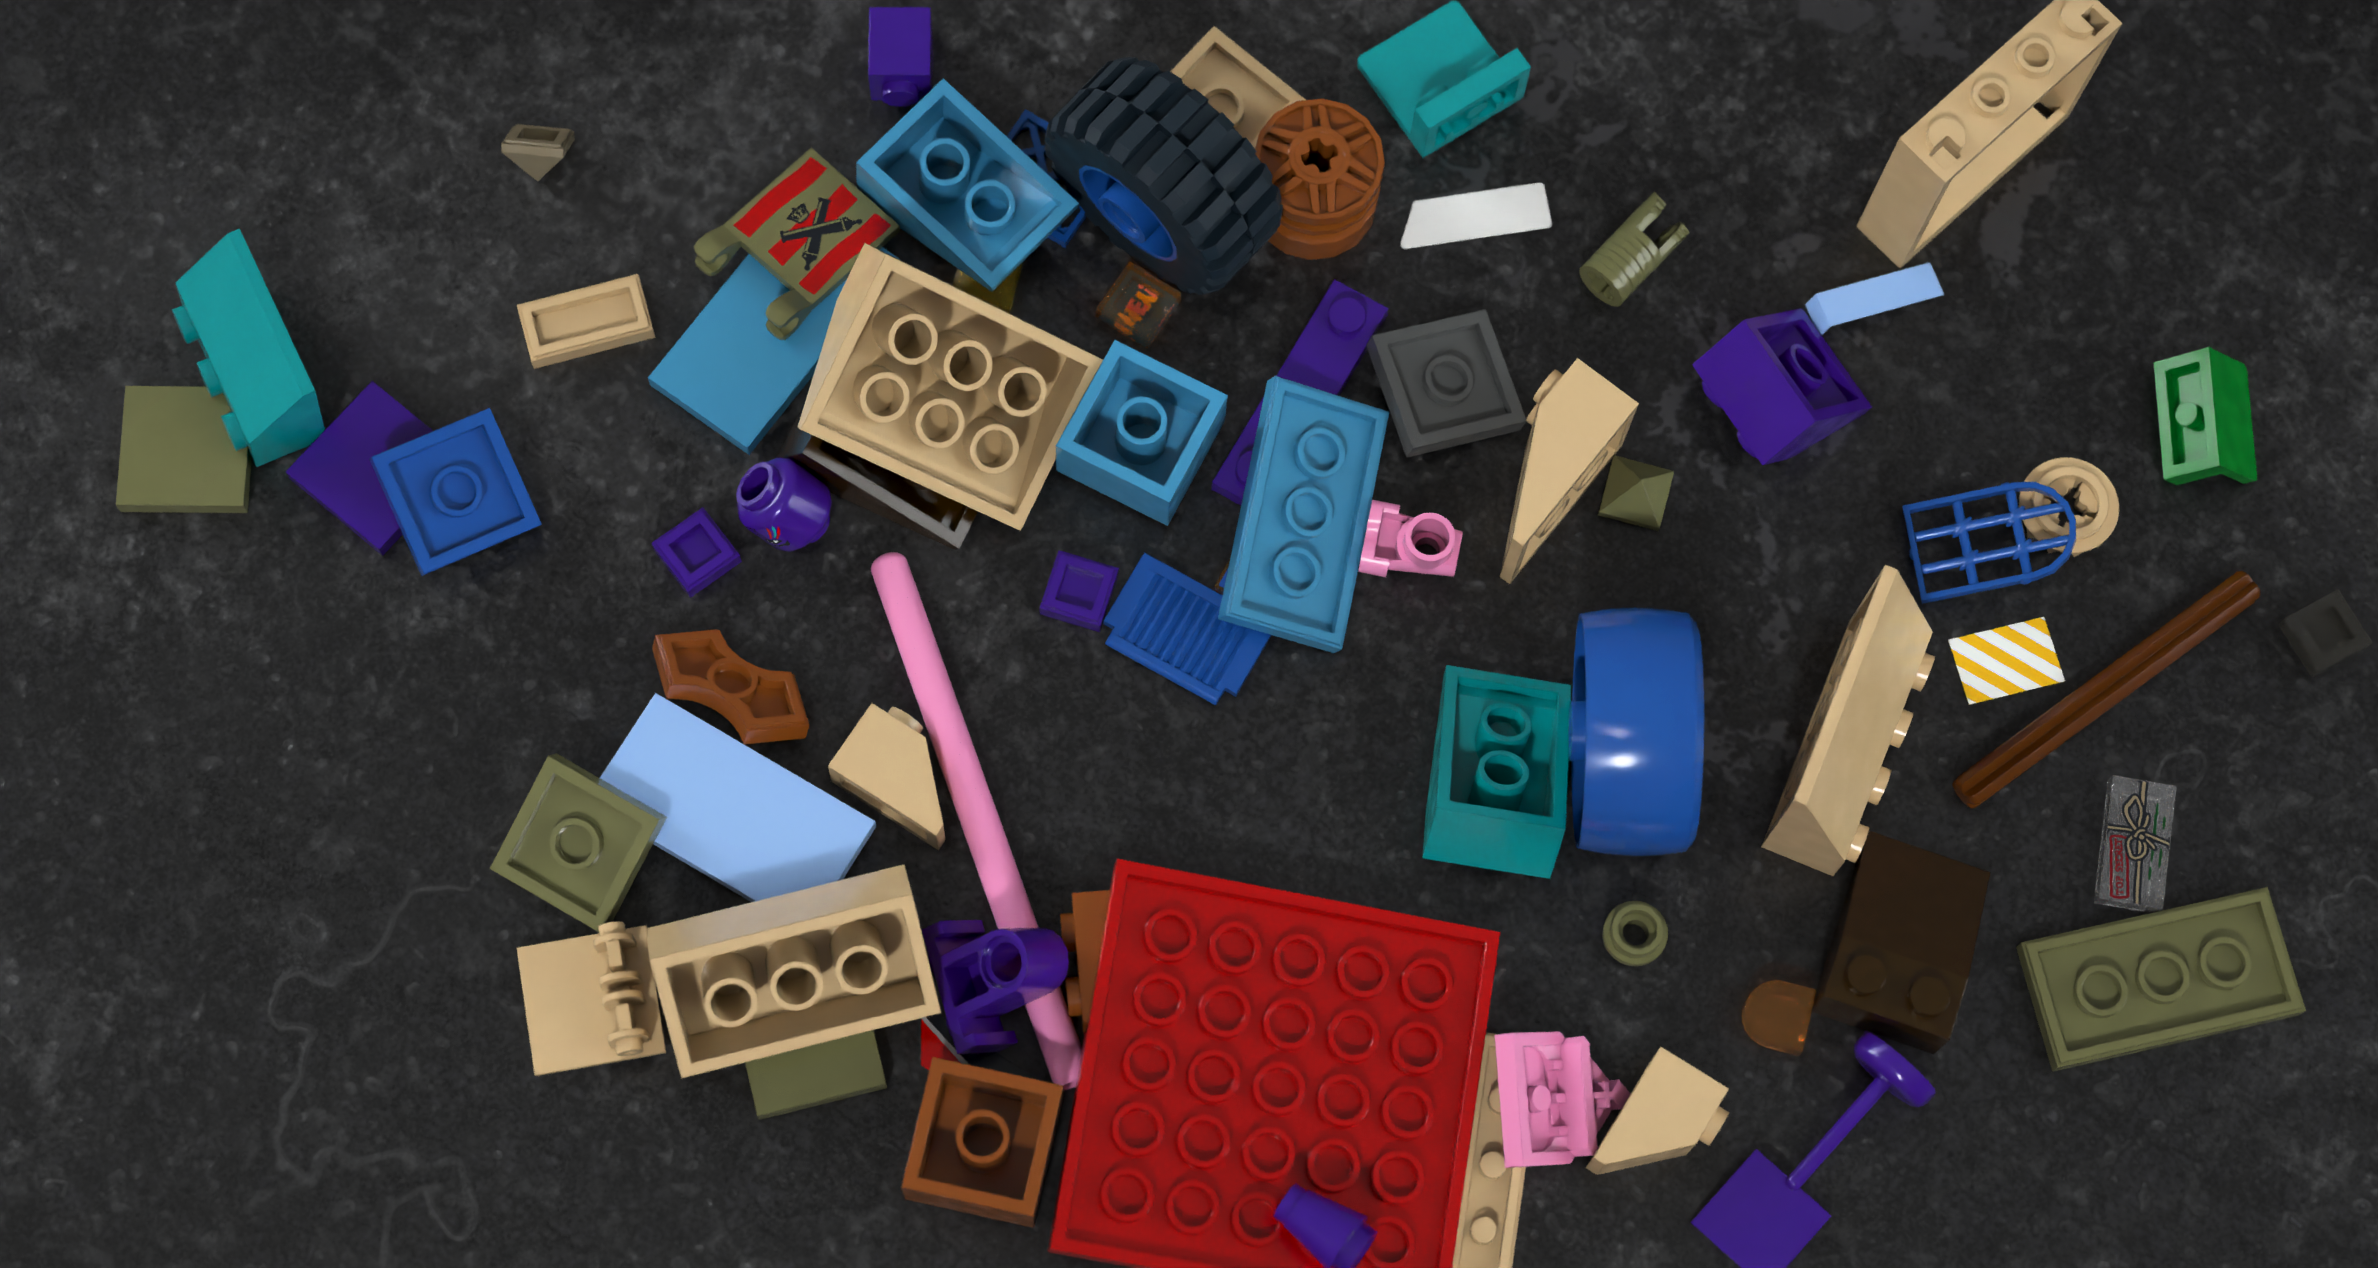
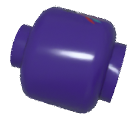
[736,457,832,552]

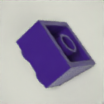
[1692,308,1872,466]

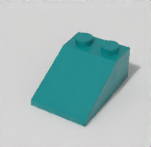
[1422,665,1571,879]

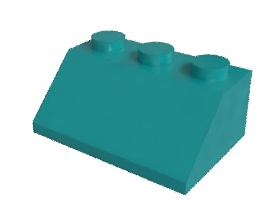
[172,229,325,467]

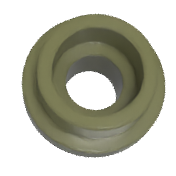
[1602,901,1668,966]

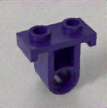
[922,920,1069,1054]

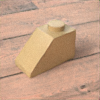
[828,703,946,850]
[1586,1047,1729,1175]

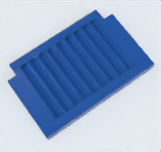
[1103,553,1272,706]

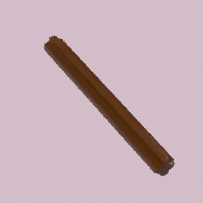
[1952,571,2261,808]

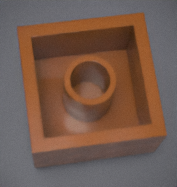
[901,1057,1064,1228]

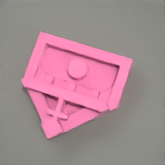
[1495,1032,1630,1168]

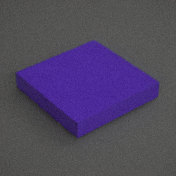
[286,381,433,556]

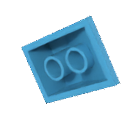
[856,78,1079,292]

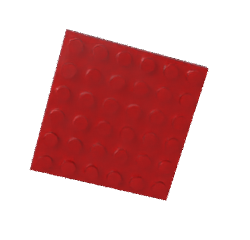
[1047,859,1500,1268]

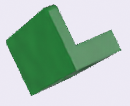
[2154,347,2257,485]

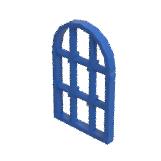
[1902,482,2076,604]

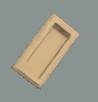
[517,274,655,369]

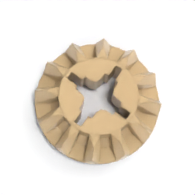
[2019,457,2119,557]

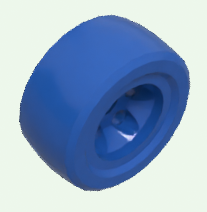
[1568,608,1704,856]

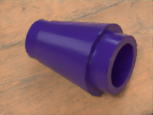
[1273,1183,1378,1268]

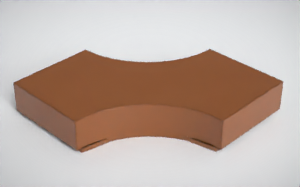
[652,629,809,745]

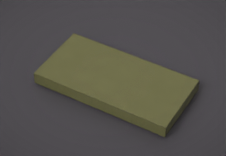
[2016,887,2306,1072]

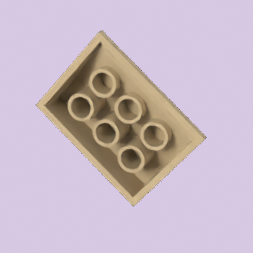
[798,243,1103,531]
[1761,565,1935,876]

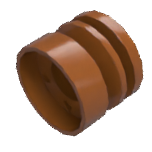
[1255,98,1385,260]

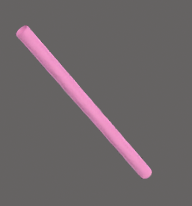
[871,552,1082,1091]

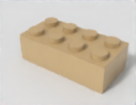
[647,864,941,1078]

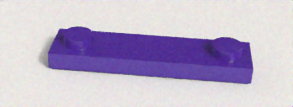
[1211,279,1389,506]

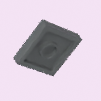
[1366,309,1527,458]

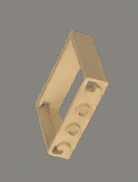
[1856,0,2122,268]

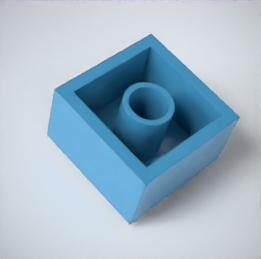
[1056,340,1228,526]

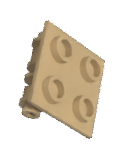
[517,922,666,1076]

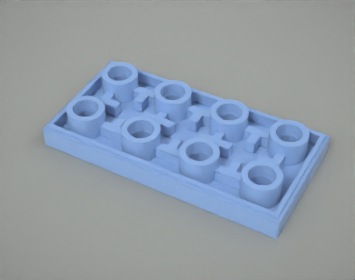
[600,693,876,902]

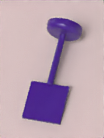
[1690,1031,1936,1268]

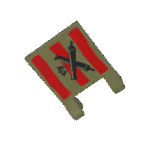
[694,148,900,340]

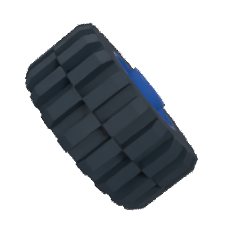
[1045,57,1283,295]

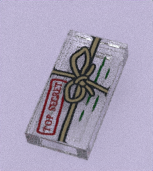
[2094,775,2177,913]

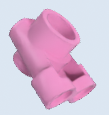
[1358,500,1463,577]

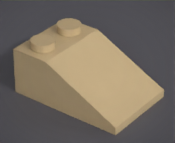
[1500,358,1639,584]

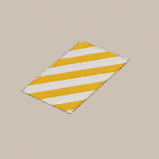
[1948,617,2065,705]

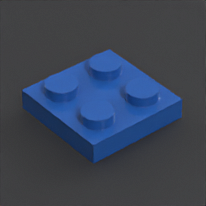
[369,408,542,576]

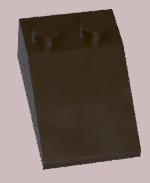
[777,406,978,550]
[1810,831,1991,1054]

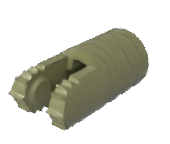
[1579,191,1690,307]

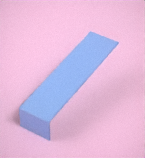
[1805,262,1944,335]

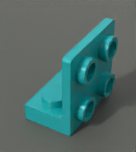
[1357,0,1531,158]

